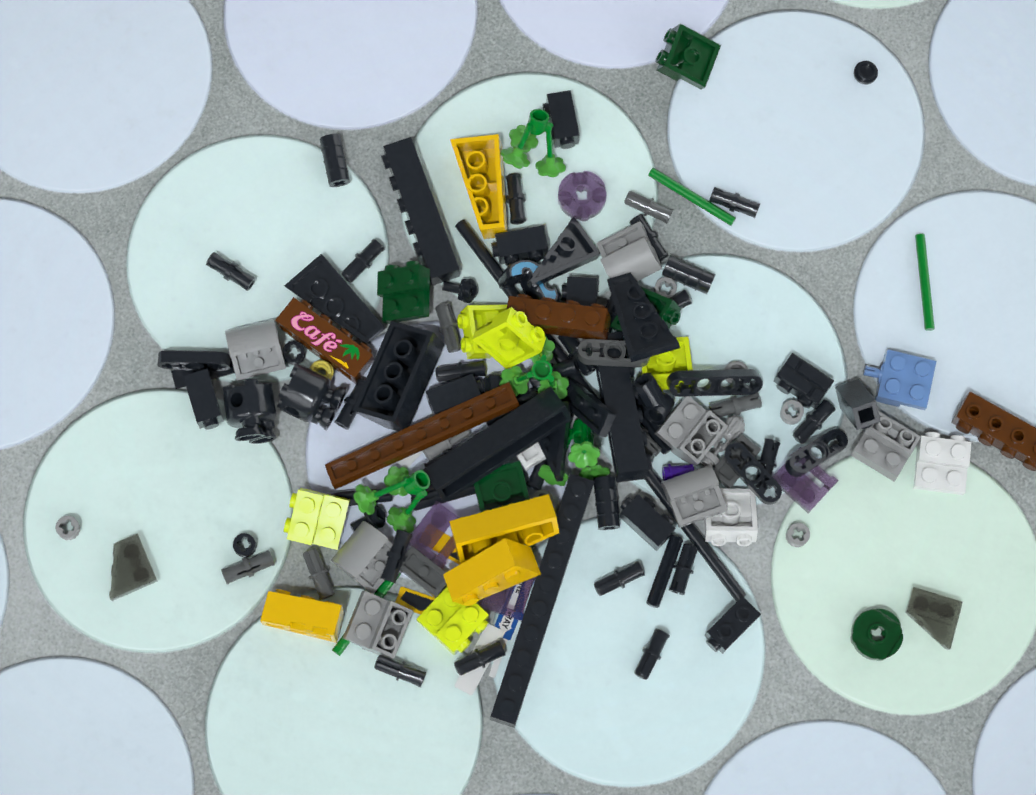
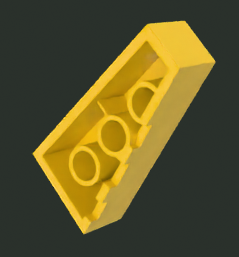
[450,134,508,239]
[449,494,559,564]

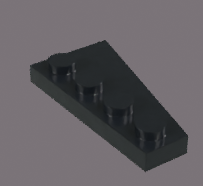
[284,254,386,344]
[607,272,680,362]

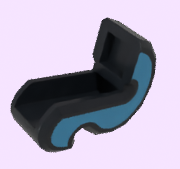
[498,259,559,302]

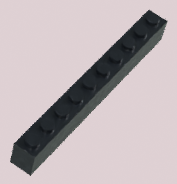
[490,473,594,728]

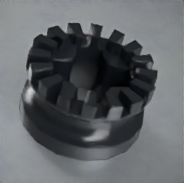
[282,341,306,365]
[233,533,257,558]

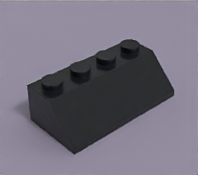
[352,321,444,432]

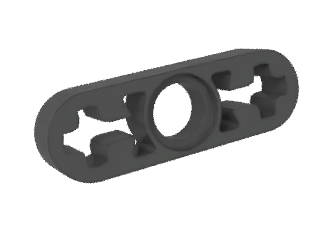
[577,339,650,367]

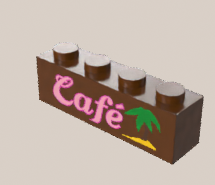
[275,297,374,384]

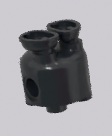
[277,363,347,430]
[222,379,276,444]

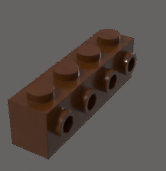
[506,294,611,340]
[951,392,1036,471]

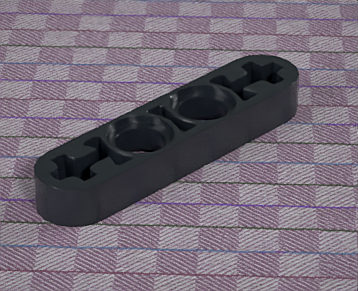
[666,369,763,397]

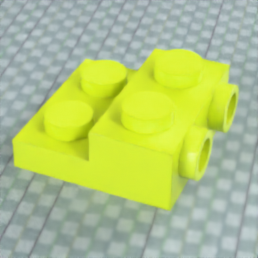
[457,305,507,359]
[472,307,546,369]
[641,337,693,392]
[284,488,350,550]
[416,587,489,655]

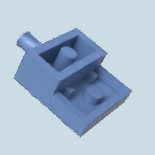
[863,349,937,410]

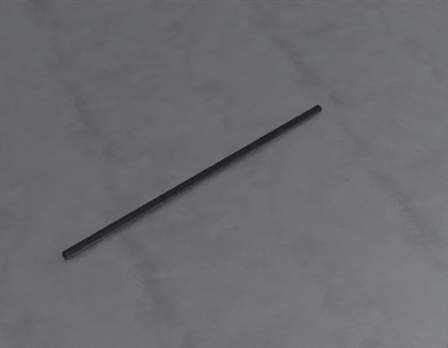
[455,219,747,602]

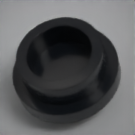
[853,61,878,85]

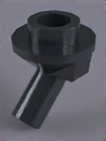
[442,279,478,303]
[350,505,386,532]

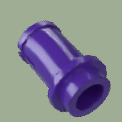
[662,463,694,481]

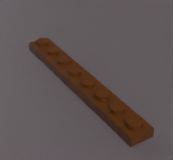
[325,382,520,490]

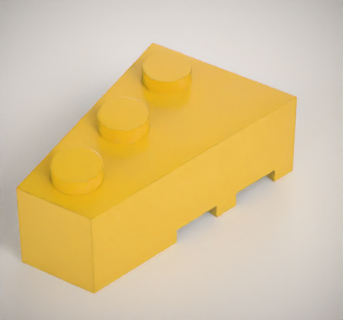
[443,538,541,606]
[260,589,345,643]

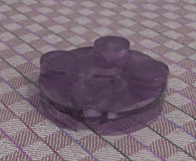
[558,171,606,222]

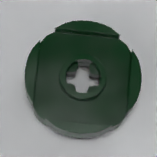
[850,609,903,661]

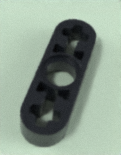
[157,350,231,371]
[785,429,848,477]
[724,442,782,505]

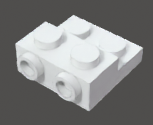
[913,432,972,495]
[704,488,758,546]

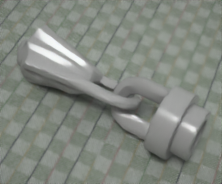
[700,415,745,468]

